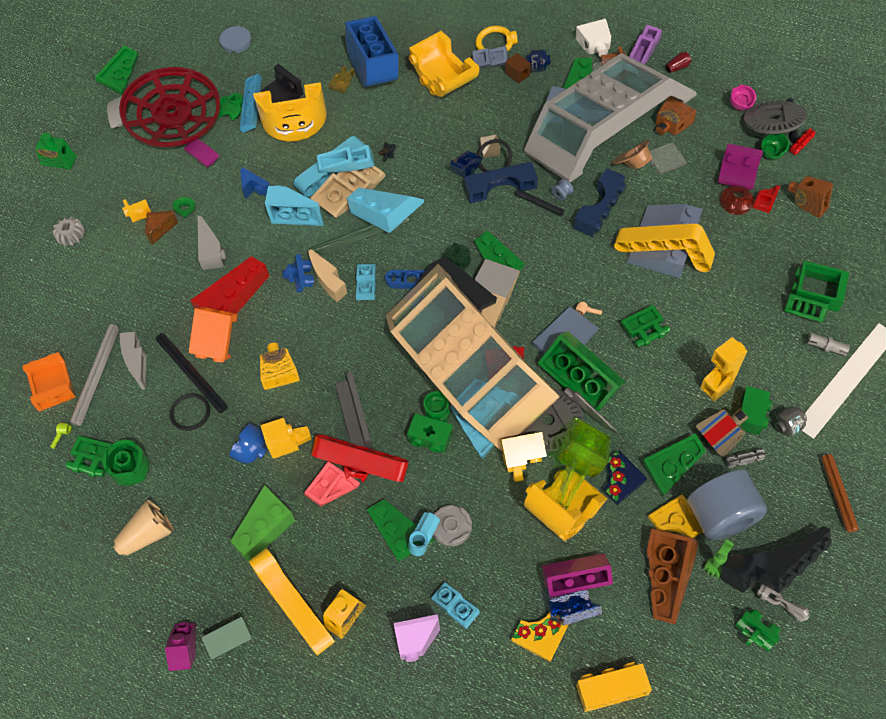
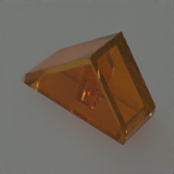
[145,211,178,245]

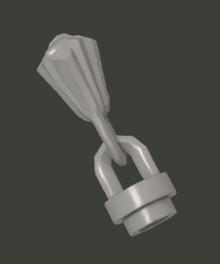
[757,584,809,622]

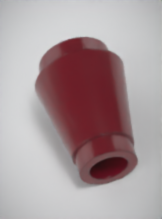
[665,51,691,73]

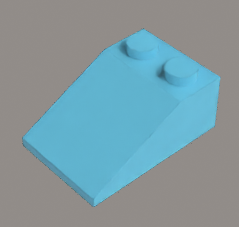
[265,185,324,226]

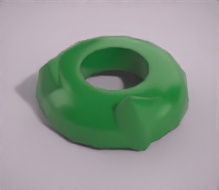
[172,197,196,218]

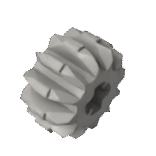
[52,216,85,247]

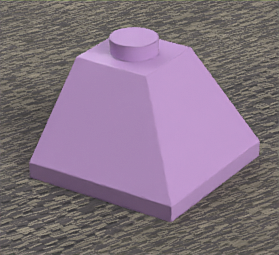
[394,614,440,662]

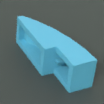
[317,145,375,172]

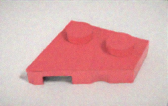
[304,461,360,507]

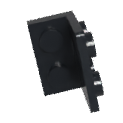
[260,63,304,103]

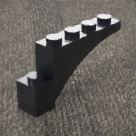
[721,526,832,593]

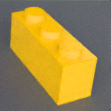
[576,662,652,712]

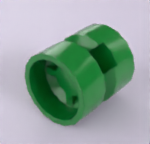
[423,391,450,422]

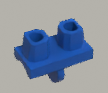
[283,255,314,292]

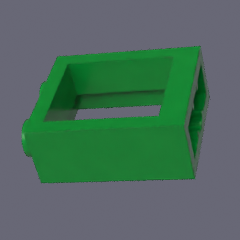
[791,261,849,312]

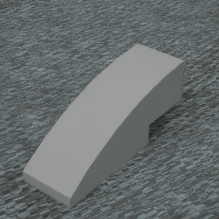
[120,332,147,390]

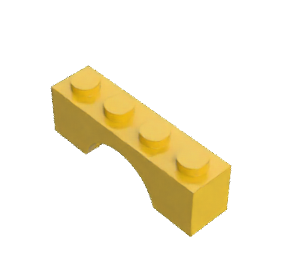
[700,337,747,401]

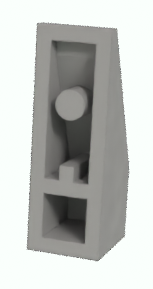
[198,216,227,270]

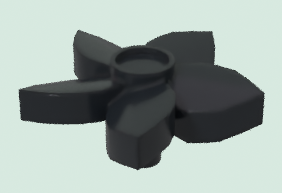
[379,142,396,162]

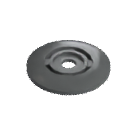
[744,101,807,134]
[519,389,584,452]

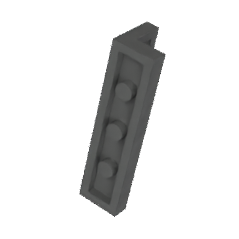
[335,372,373,449]

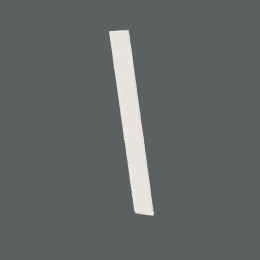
[802,323,886,439]

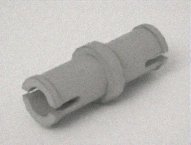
[807,332,850,356]

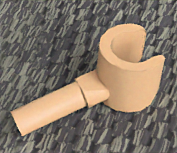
[575,302,602,316]

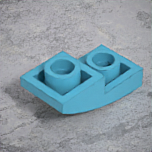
[356,264,376,300]
[431,583,480,629]

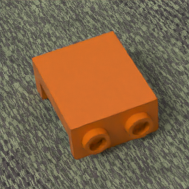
[189,307,238,362]
[22,352,76,412]

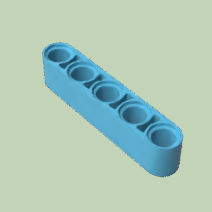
[293,136,366,197]

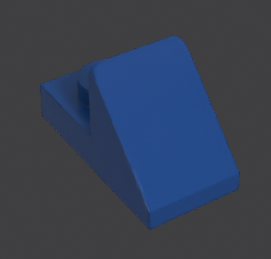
[240,167,270,198]

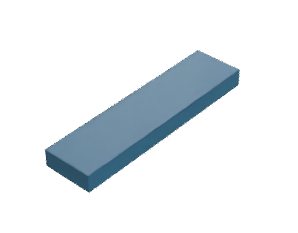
[239,74,262,133]

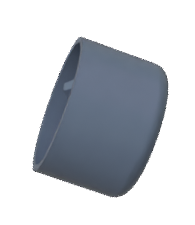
[687,470,767,540]

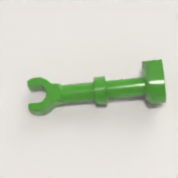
[703,539,734,578]

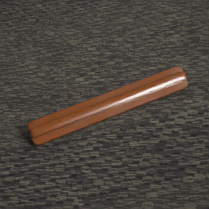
[821,454,859,533]

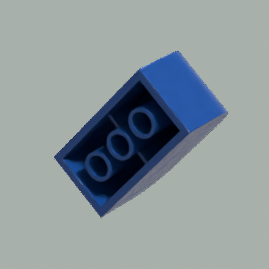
[345,16,398,87]

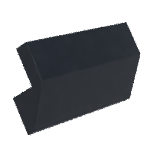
[416,257,497,318]

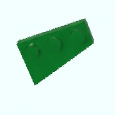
[367,499,434,562]

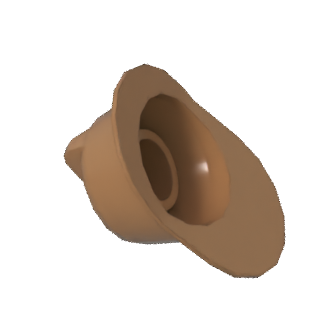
[612,140,652,169]

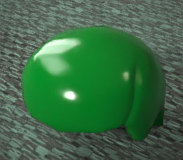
[760,133,790,160]

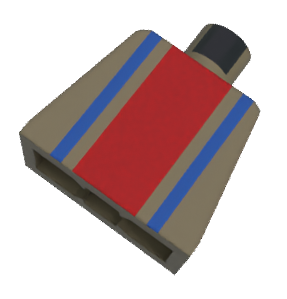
[696,408,749,457]

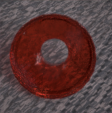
[720,186,753,215]

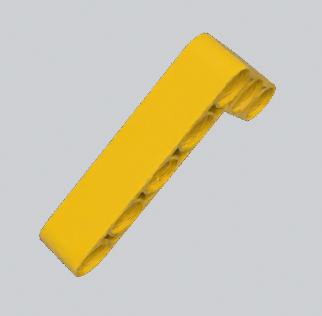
[614,223,715,272]
[248,548,335,656]

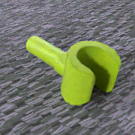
[50,423,72,449]

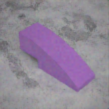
[629,25,662,65]

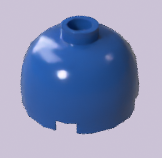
[229,423,267,464]

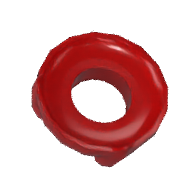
[343,466,369,483]

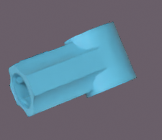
[408,512,440,556]

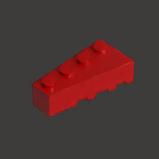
[190,256,269,314]

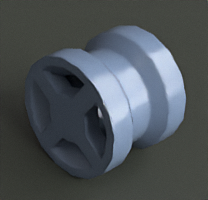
[551,179,574,201]

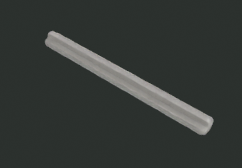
[70,324,119,426]

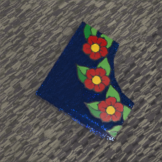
[603,450,647,506]

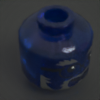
[527,49,550,72]

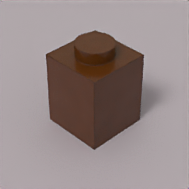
[505,53,531,84]

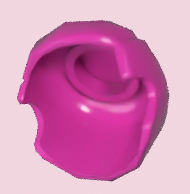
[730,84,756,111]

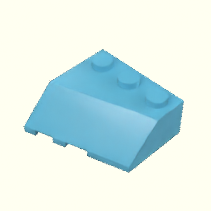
[347,188,424,233]

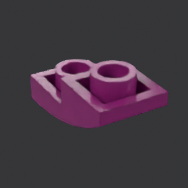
[184,139,220,167]

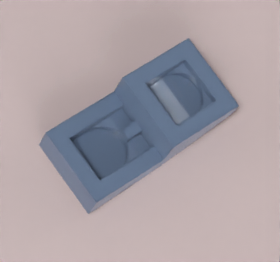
[472,46,508,68]

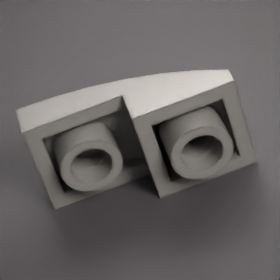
[107,96,128,129]

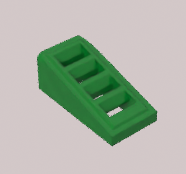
[784,293,830,323]

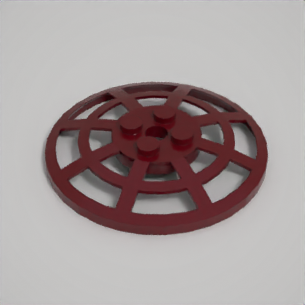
[119,67,221,147]

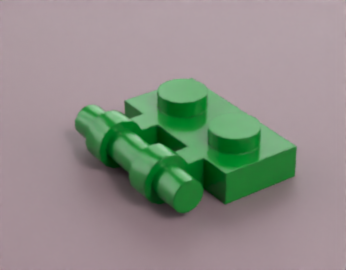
[620,305,670,348]
[66,436,112,477]

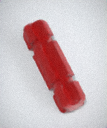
[789,128,816,155]

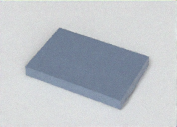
[532,307,599,354]

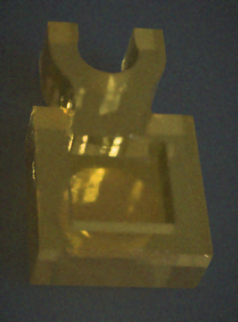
[329,65,355,93]

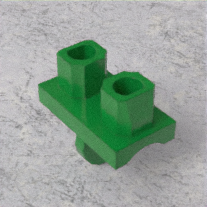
[735,609,780,652]

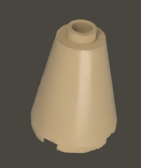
[113,500,174,556]

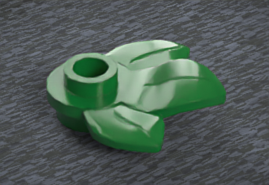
[218,93,243,121]

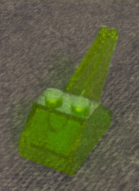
[556,417,611,510]

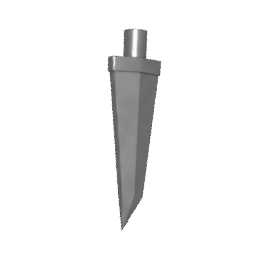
[563,387,619,433]

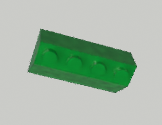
[538,331,626,412]

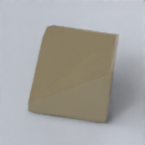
[480,134,500,158]

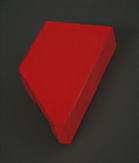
[752,185,781,214]

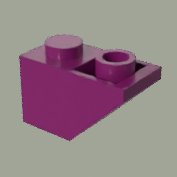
[165,622,196,671]

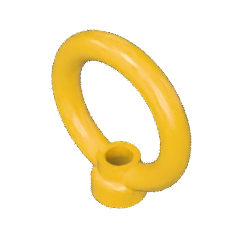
[475,26,518,52]

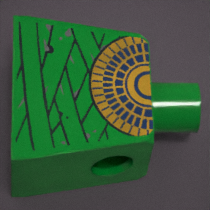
[35,133,77,170]

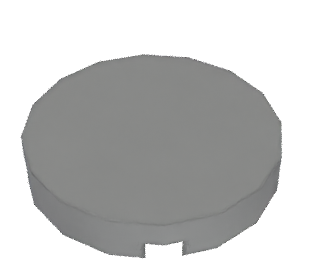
[433,505,472,546]

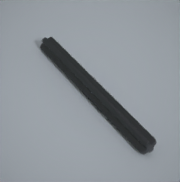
[155,333,228,413]

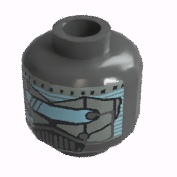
[775,406,807,436]

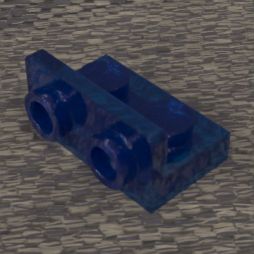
[548,589,602,626]

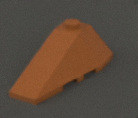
[647,529,699,624]

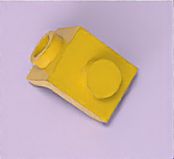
[122,199,152,222]

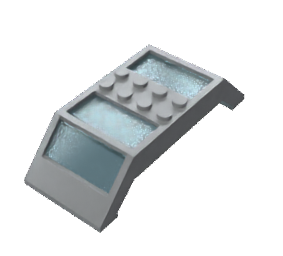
[524,53,696,183]

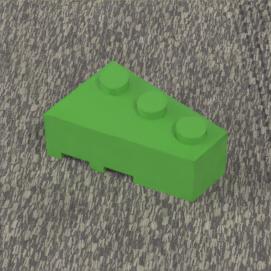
[230,485,295,563]

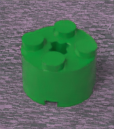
[102,440,149,486]

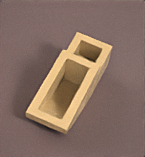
[308,249,347,302]

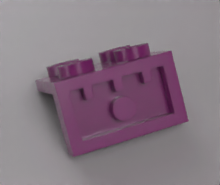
[718,143,763,190]

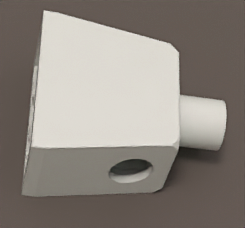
[576,19,611,57]

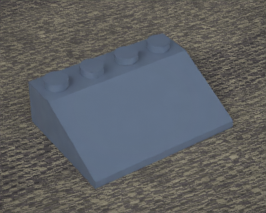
[627,204,703,278]

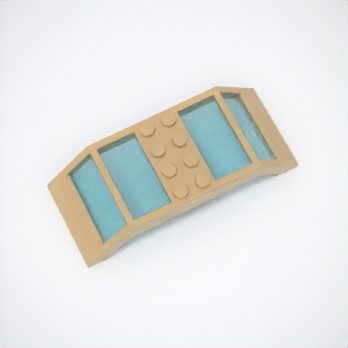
[386,264,560,451]

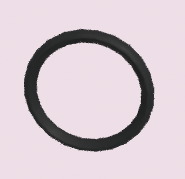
[477,139,512,172]
[169,393,210,431]

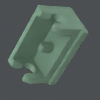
[201,617,253,660]

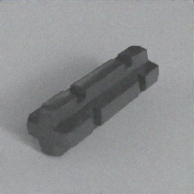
[725,448,766,468]

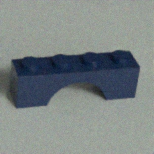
[464,162,538,203]
[573,168,626,237]

